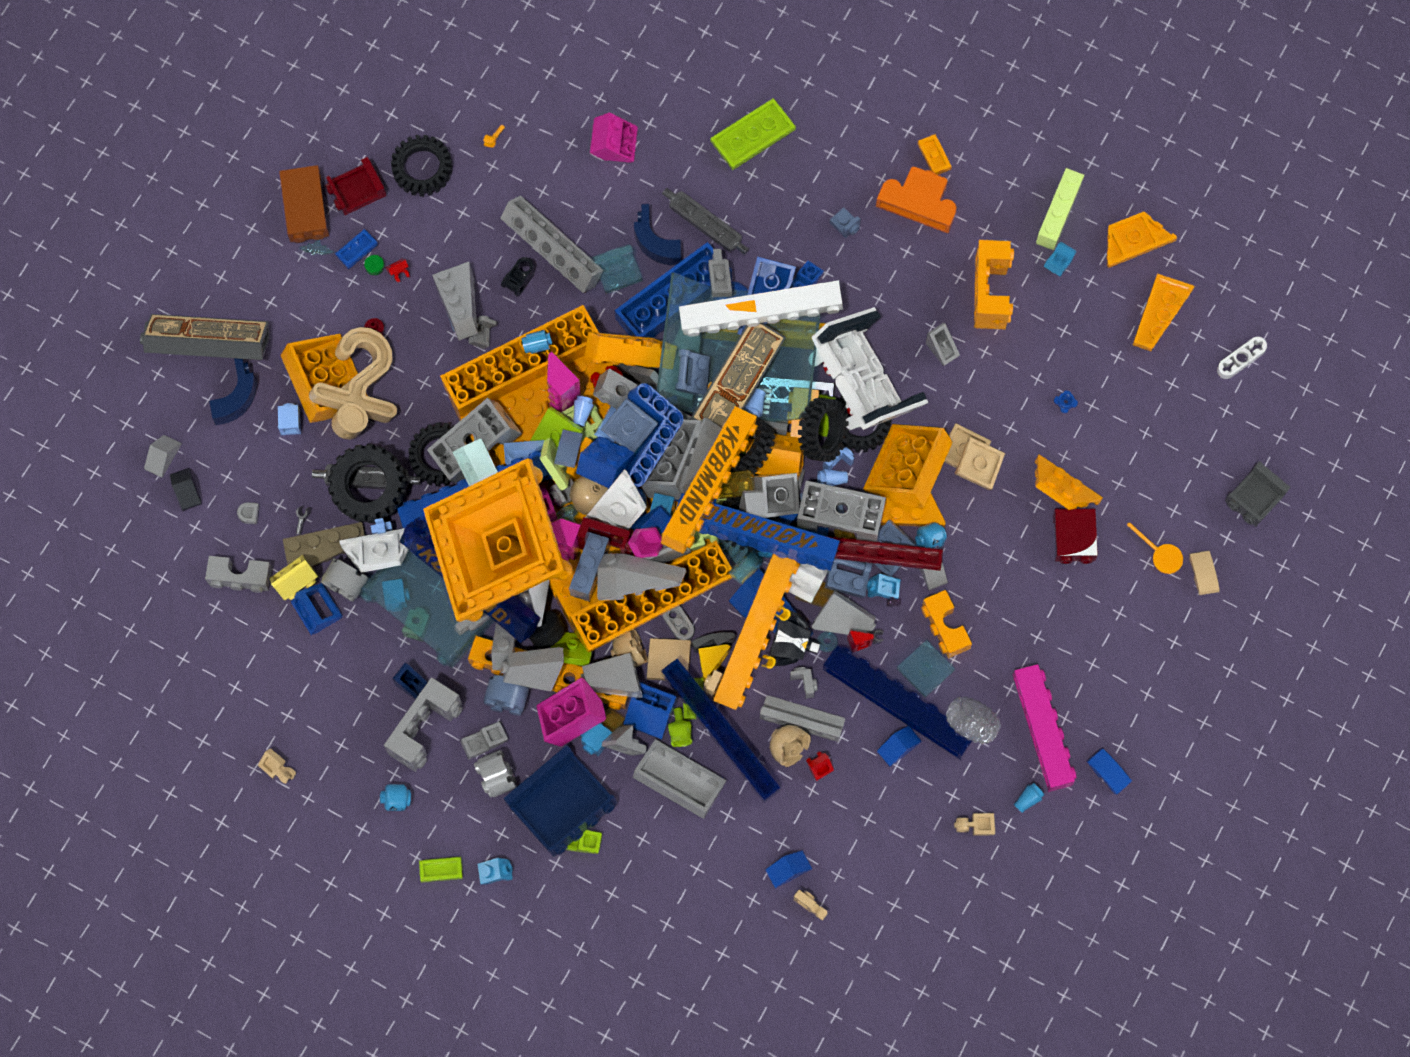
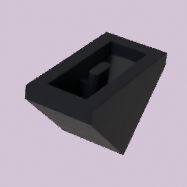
[170,468,202,511]

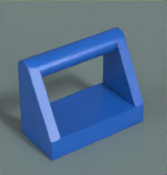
[291,583,343,635]

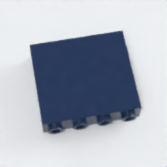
[503,745,617,858]

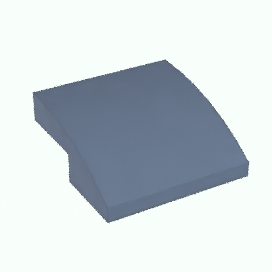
[874,520,919,577]

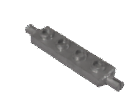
[662,188,749,255]
[312,464,421,490]

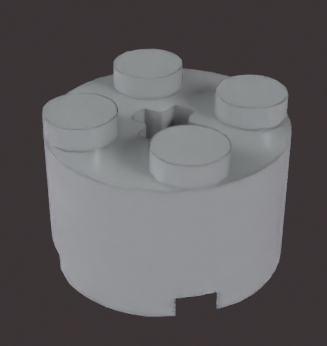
[321,558,369,602]
[474,750,517,798]

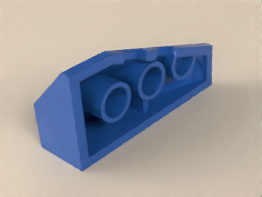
[737,257,796,335]
[729,569,814,637]

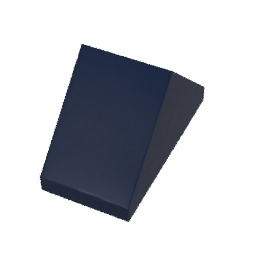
[392,663,428,700]

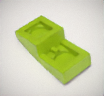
[566,830,602,854]

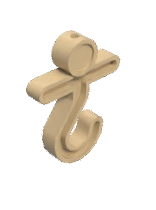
[309,327,397,440]

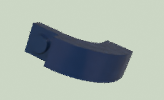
[634,204,681,265]
[209,358,257,426]

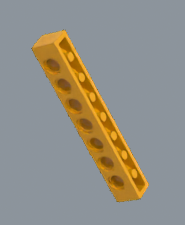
[468,636,629,710]

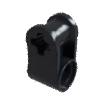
[501,257,535,297]

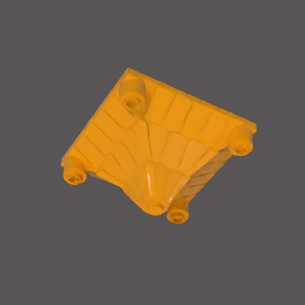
[423,458,572,622]

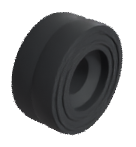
[526,611,565,649]

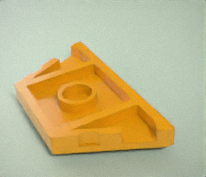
[1107,211,1177,268]
[1035,454,1103,510]
[881,493,945,527]

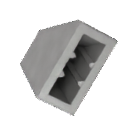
[811,590,876,635]
[500,647,564,692]
[581,653,643,698]

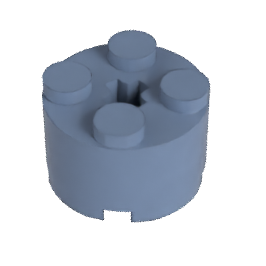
[483,675,530,716]

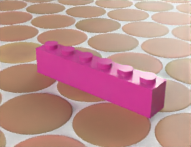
[1013,664,1076,792]

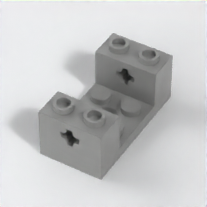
[427,398,522,483]
[797,481,886,542]
[384,677,463,772]

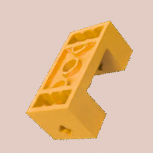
[974,240,1014,329]

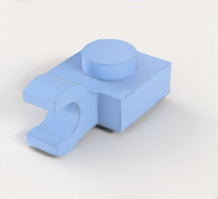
[371,518,393,534]

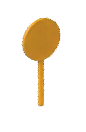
[1127,523,1183,574]

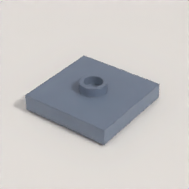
[601,398,658,452]

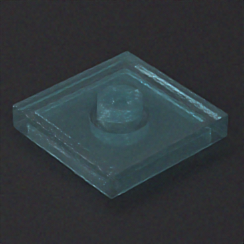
[897,640,955,698]

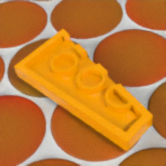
[1133,274,1195,351]

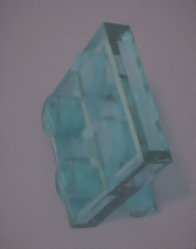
[592,244,643,294]

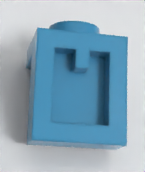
[867,574,901,600]

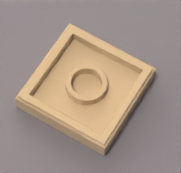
[944,424,991,468]
[955,437,1005,490]
[647,639,691,681]

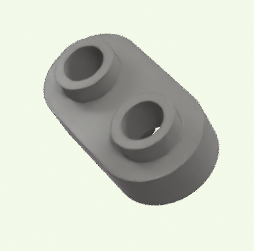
[663,606,694,640]

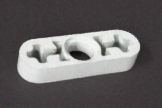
[1217,337,1267,379]

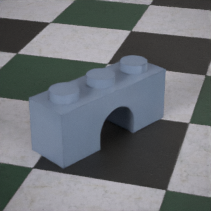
[569,533,610,602]

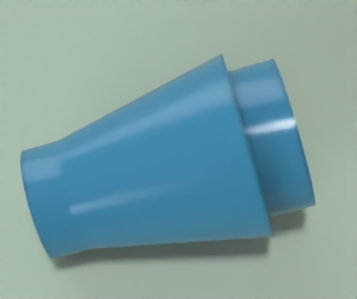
[1014,783,1045,813]

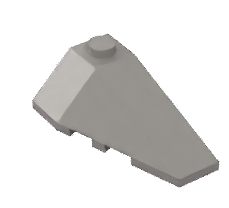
[679,418,722,494]
[597,553,686,600]

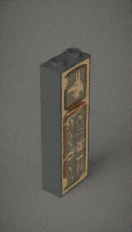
[140,314,270,360]
[689,323,786,428]

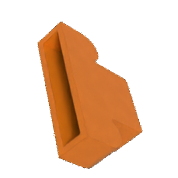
[876,166,956,233]

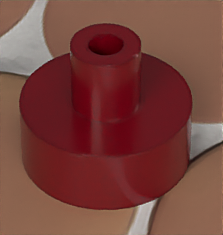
[364,318,385,336]

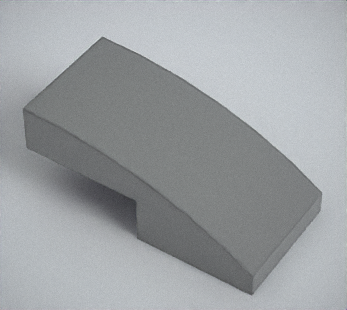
[460,721,508,760]

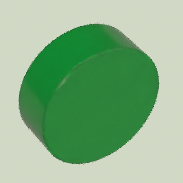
[364,255,384,275]

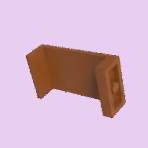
[279,165,329,243]

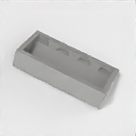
[633,739,726,819]

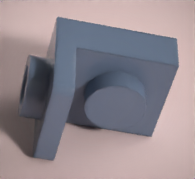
[830,208,860,238]

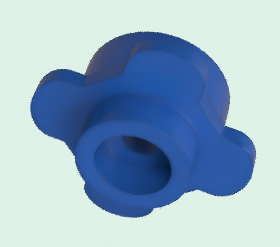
[1054,391,1078,413]

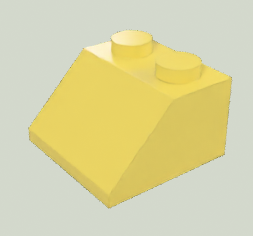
[269,555,318,600]

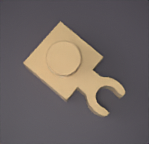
[794,890,828,921]

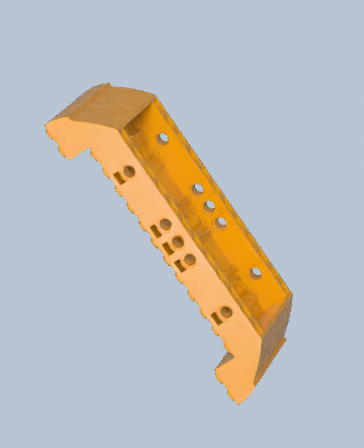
[440,305,736,653]

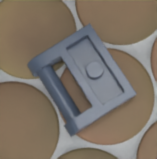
[675,349,710,397]
[825,559,872,598]

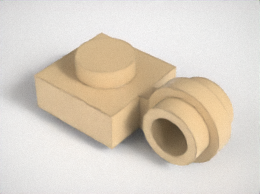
[954,813,995,836]

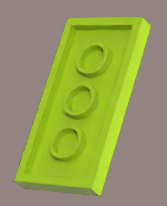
[710,98,796,170]

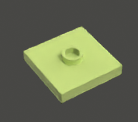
[540,438,570,491]

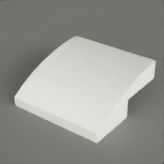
[789,564,828,603]

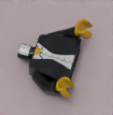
[761,606,820,669]

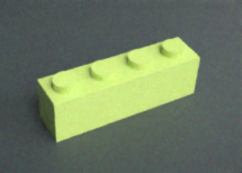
[1036,168,1084,250]

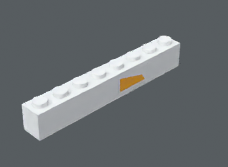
[679,280,843,337]

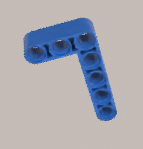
[626,383,684,488]

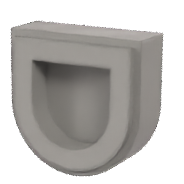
[237,502,260,524]

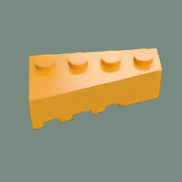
[584,332,676,370]

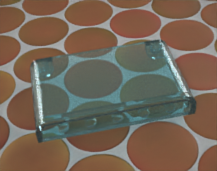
[360,540,497,668]

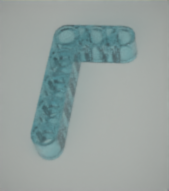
[718,539,764,585]

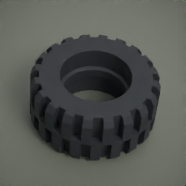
[328,444,408,523]

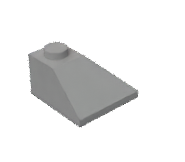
[750,473,800,518]

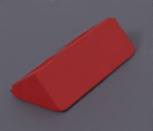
[847,631,874,652]

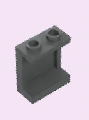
[1225,461,1291,527]

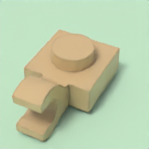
[258,748,296,784]

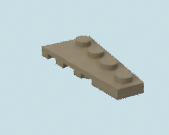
[283,522,365,568]

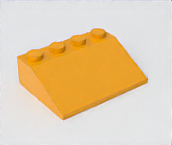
[280,334,368,423]
[863,424,953,507]

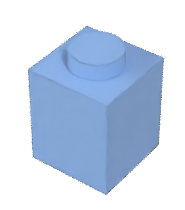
[278,403,301,435]

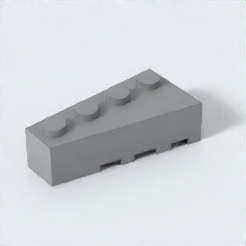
[432,262,478,340]

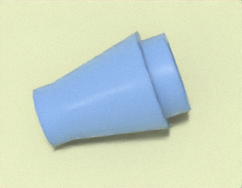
[743,389,766,417]
[573,396,594,427]
[817,469,848,486]

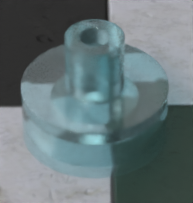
[556,504,578,523]

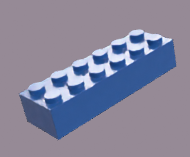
[615,242,732,338]

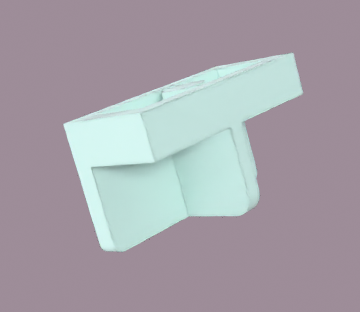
[453,439,498,486]

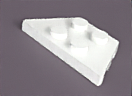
[580,469,647,530]
[340,526,418,573]

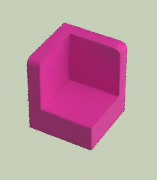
[628,527,663,558]

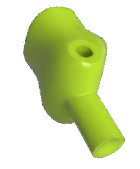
[668,708,692,747]

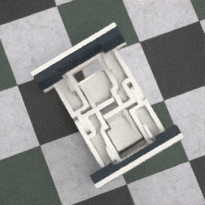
[810,307,928,430]

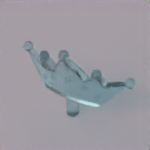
[299,240,334,255]

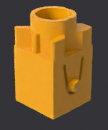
[746,434,804,480]

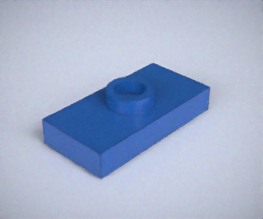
[335,229,378,269]

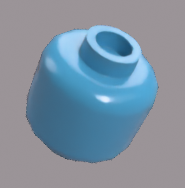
[915,522,947,549]
[380,784,411,811]

